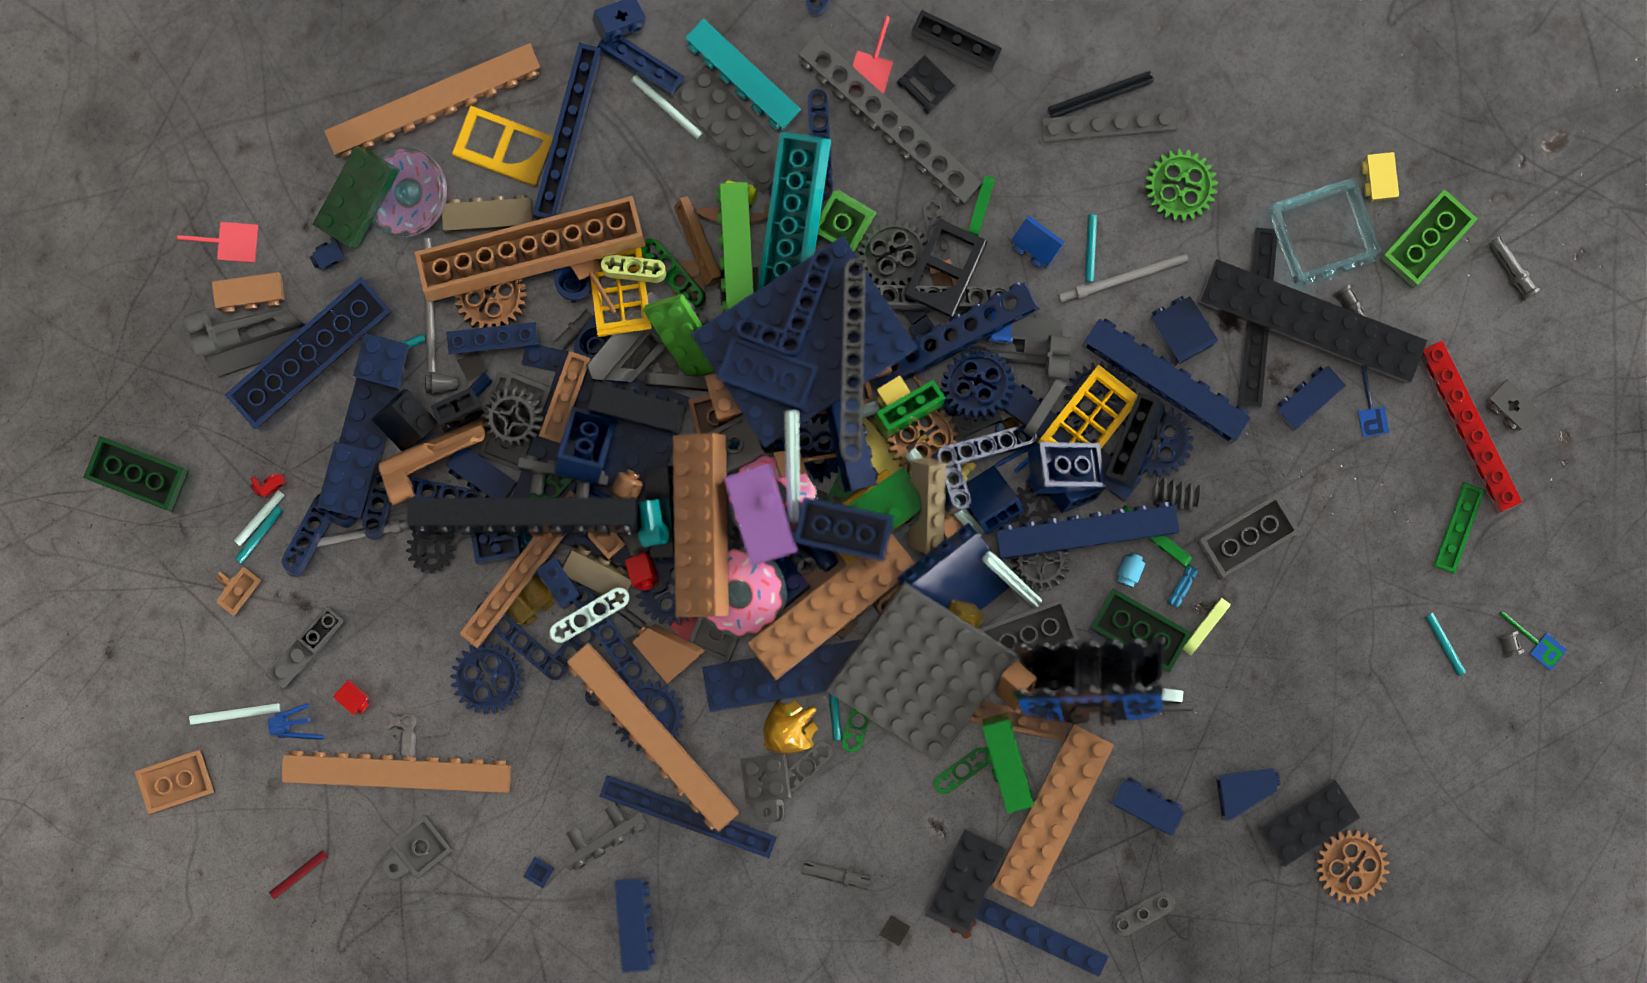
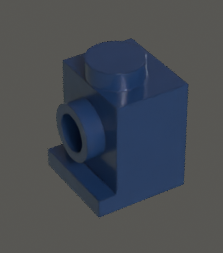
[309,237,347,272]

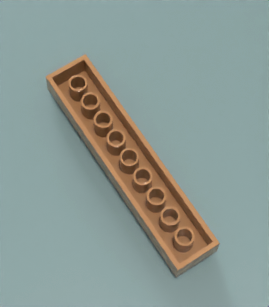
[414,196,646,302]

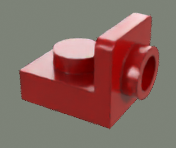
[250,473,288,498]

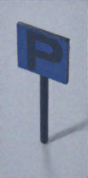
[1358,366,1389,437]

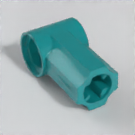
[638,500,669,547]

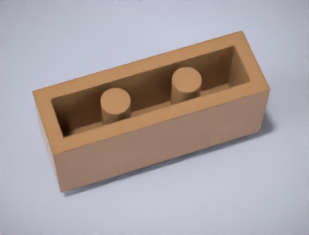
[212,272,285,313]

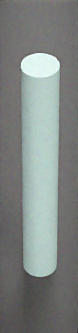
[234,490,285,546]

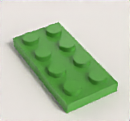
[643,294,714,377]

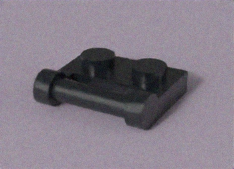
[896,55,956,115]

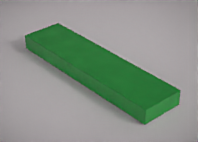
[1433,482,1485,574]

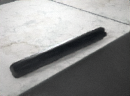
[1048,71,1154,118]

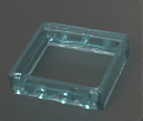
[1268,177,1382,285]

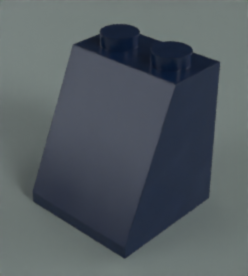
[1149,296,1218,367]
[1215,768,1280,821]

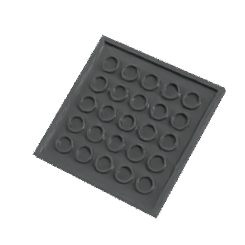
[826,582,1016,761]

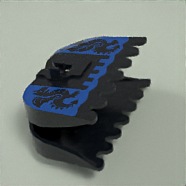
[1013,638,1165,726]

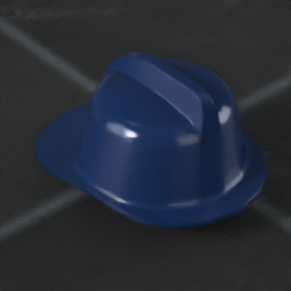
[554,266,591,303]
[573,313,616,359]

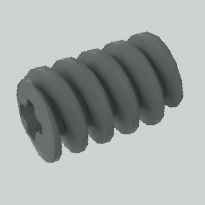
[1152,477,1201,512]

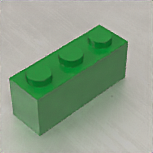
[874,379,946,439]

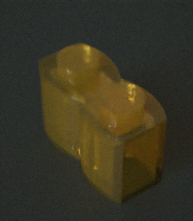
[507,576,555,626]

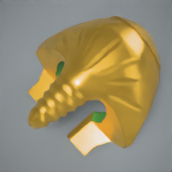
[763,700,818,754]

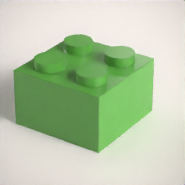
[818,190,877,252]

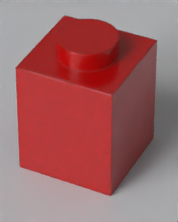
[625,552,660,590]
[333,680,370,715]

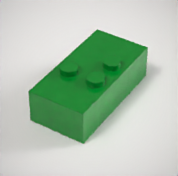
[848,467,922,530]
[982,712,1034,814]

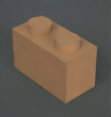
[996,660,1037,711]

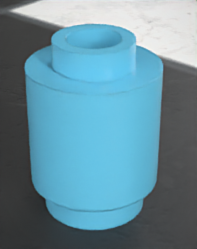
[1117,553,1146,588]

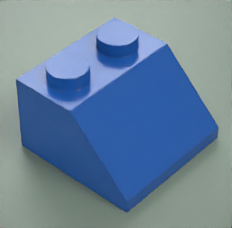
[1010,215,1065,269]

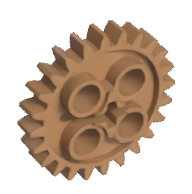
[454,278,527,328]
[886,409,959,472]
[1315,830,1390,903]

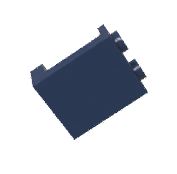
[536,558,583,610]

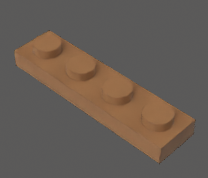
[674,196,721,287]
[539,351,591,444]

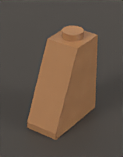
[632,624,706,683]

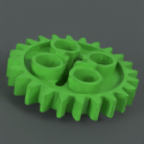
[1145,149,1218,222]

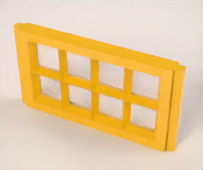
[590,248,652,337]

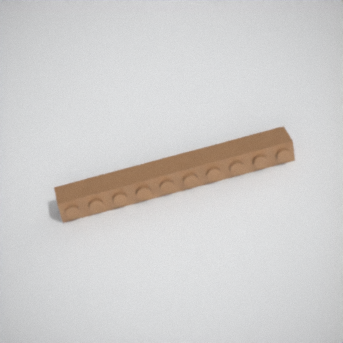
[324,43,542,159]
[567,643,739,831]
[282,751,511,793]

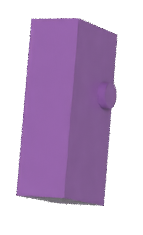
[725,464,798,565]

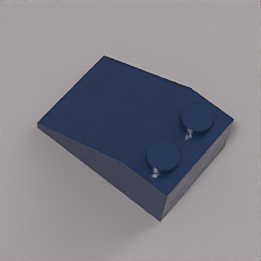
[1028,442,1106,494]

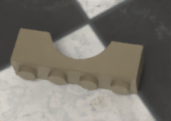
[908,457,946,554]

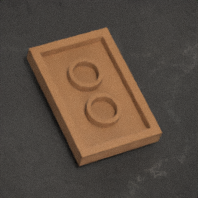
[134,750,214,814]

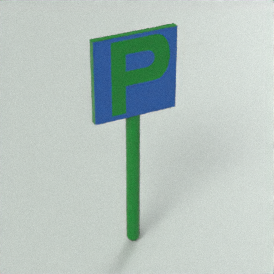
[1500,611,1567,671]

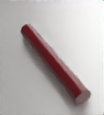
[269,850,328,899]

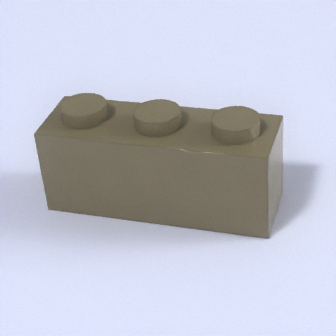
[562,544,631,603]

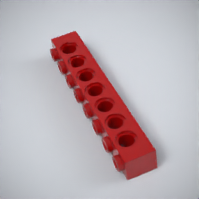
[1421,340,1522,513]

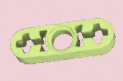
[601,255,666,283]
[1183,598,1231,656]

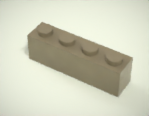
[442,195,534,234]

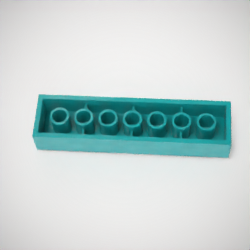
[758,132,831,290]

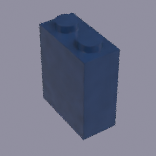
[966,465,1025,535]

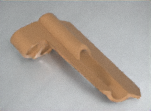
[379,418,489,506]

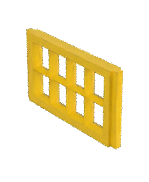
[1037,365,1138,449]

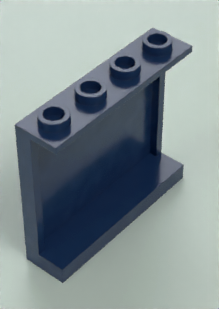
[897,522,1010,621]

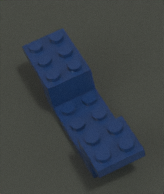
[317,333,409,519]

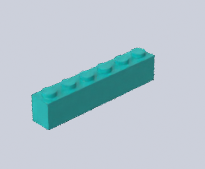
[685,18,801,132]

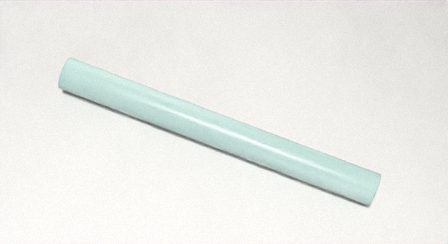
[631,74,703,140]
[189,703,280,725]

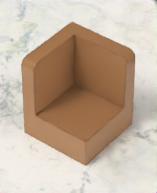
[928,259,957,286]

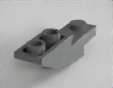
[266,606,344,690]

